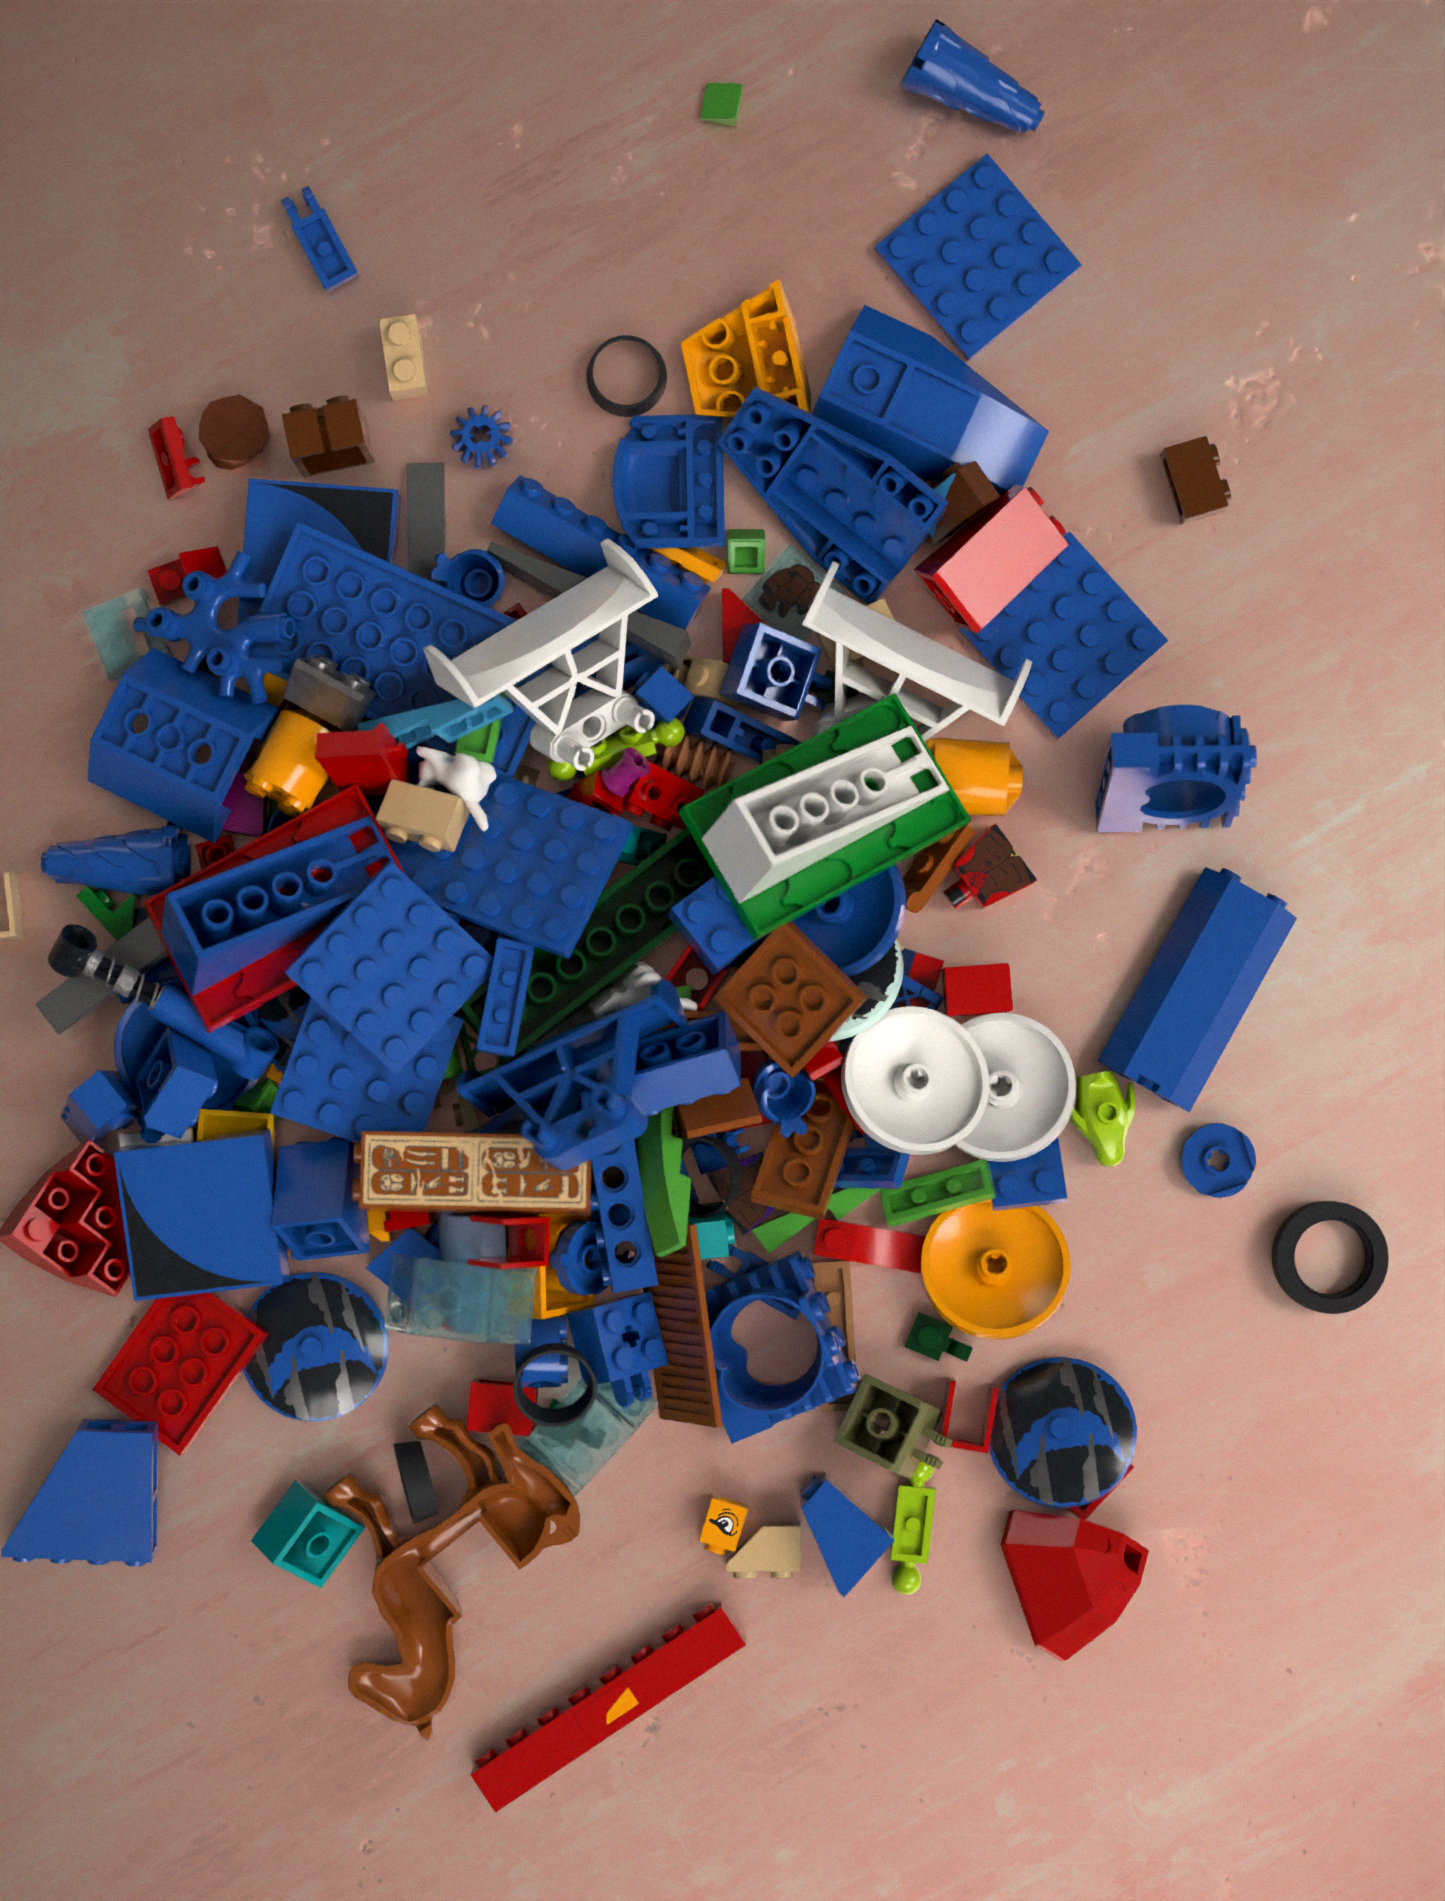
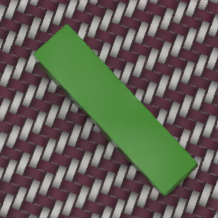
[752,1188,881,1253]

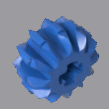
[450,405,513,469]

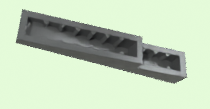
[407,463,447,586]
[487,542,691,670]
[36,917,169,1035]

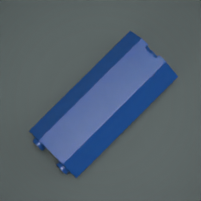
[1098,867,1297,1112]

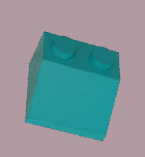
[251,1480,365,1588]

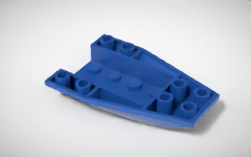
[812,305,1049,495]
[717,387,949,605]

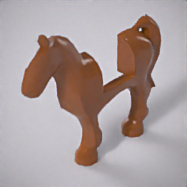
[322,1403,580,1740]

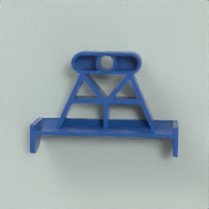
[456,979,688,1171]

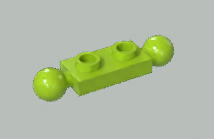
[548,718,685,781]
[890,1461,936,1595]

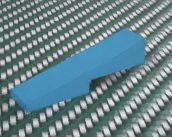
[357,694,514,749]

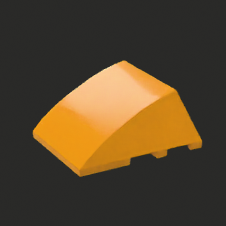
[680,279,811,418]

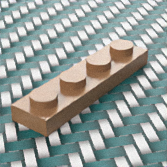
[812,1260,858,1412]

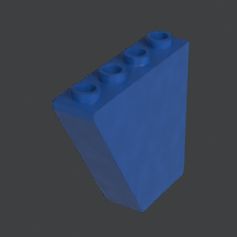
[1,1419,158,1566]

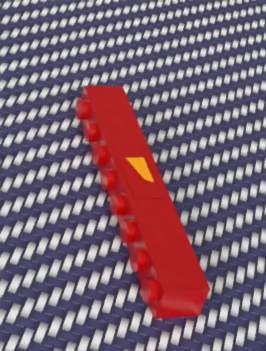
[470,1602,746,1813]

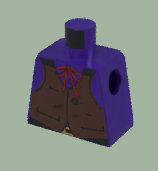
[706,1151,775,1235]

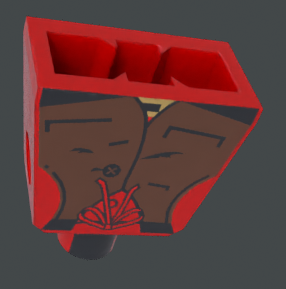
[943,823,1037,910]

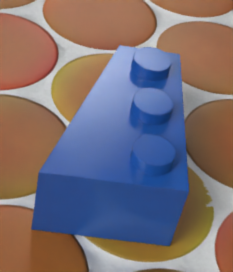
[60,1070,142,1145]

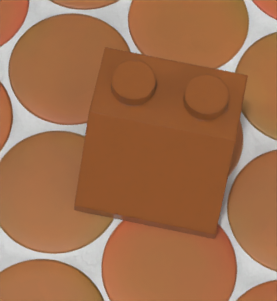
[673,1078,762,1139]

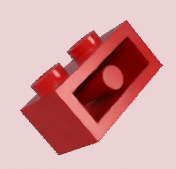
[622,761,705,832]

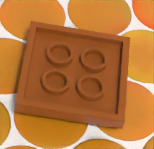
[713,921,868,1078]

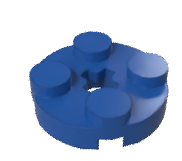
[1180,1123,1256,1198]
[550,1219,618,1296]

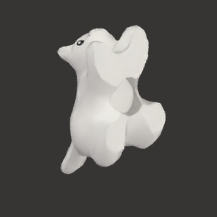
[416,746,496,831]
[587,965,698,1020]

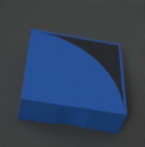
[237,478,401,624]
[113,1129,290,1301]

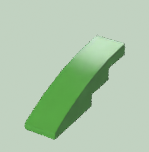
[638,1106,692,1257]

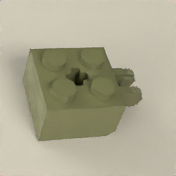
[833,1373,953,1479]

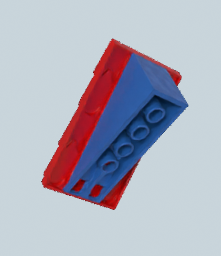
[144,783,405,1033]

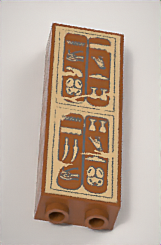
[353,1131,592,1216]

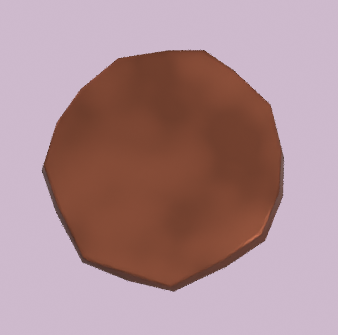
[199,394,270,470]

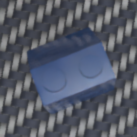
[271,1137,370,1261]

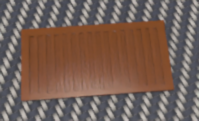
[643,1224,723,1428]

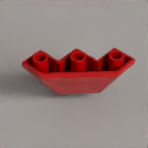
[0,1139,130,1297]
[1000,1510,1149,1662]

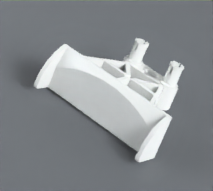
[424,539,658,771]
[802,561,1033,742]

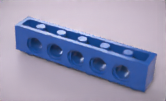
[580,1078,658,1293]

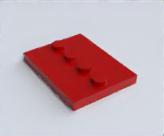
[92,1292,269,1456]

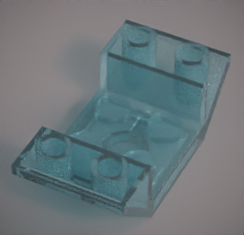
[385,1253,537,1345]
[518,1377,659,1497]

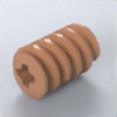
[654,732,736,792]

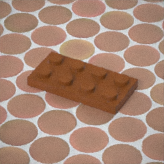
[751,1068,854,1221]

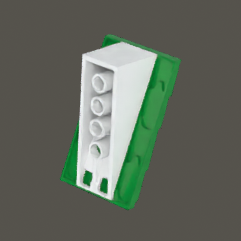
[678,693,971,941]

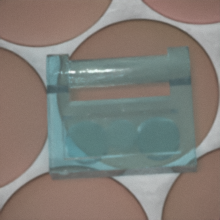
[82,587,171,682]

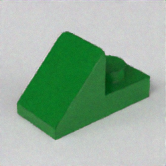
[76,886,140,941]

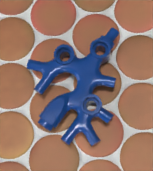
[133,551,295,704]

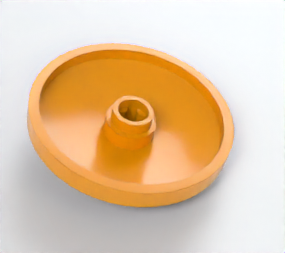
[920,1199,1071,1340]

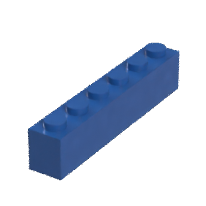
[491,475,711,630]

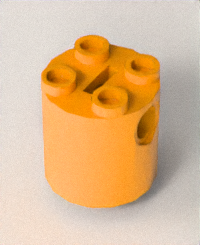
[244,710,337,818]
[927,738,1023,817]

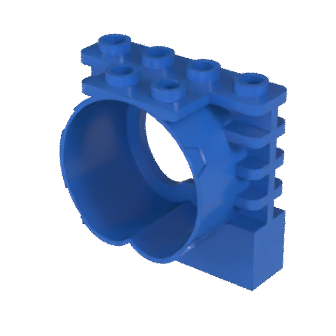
[1094,705,1257,832]
[705,1251,861,1444]

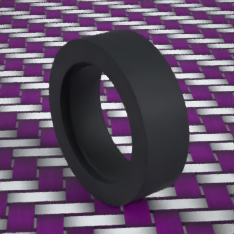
[1272,1201,1389,1314]

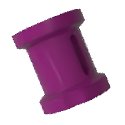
[601,747,651,797]

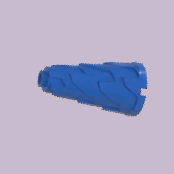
[900,19,1045,133]
[41,825,191,896]

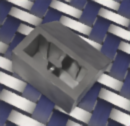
[284,654,377,732]

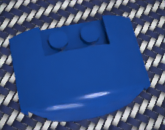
[612,415,725,549]

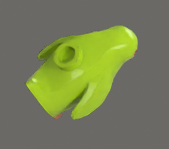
[1069,1071,1135,1167]

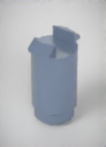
[437,1213,509,1334]

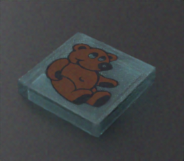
[742,544,846,641]

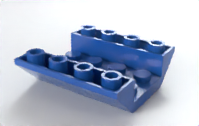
[88,648,281,843]

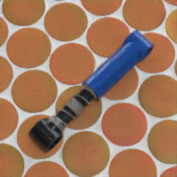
[48,924,280,1080]

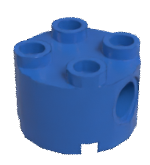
[514,1316,568,1388]

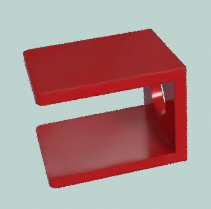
[665,944,730,1011]
[941,963,1013,1017]
[468,1214,550,1269]
[938,1377,999,1453]
[466,1378,538,1437]

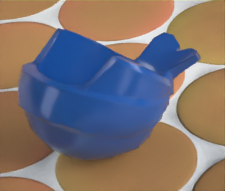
[430,549,506,608]
[751,1060,816,1138]

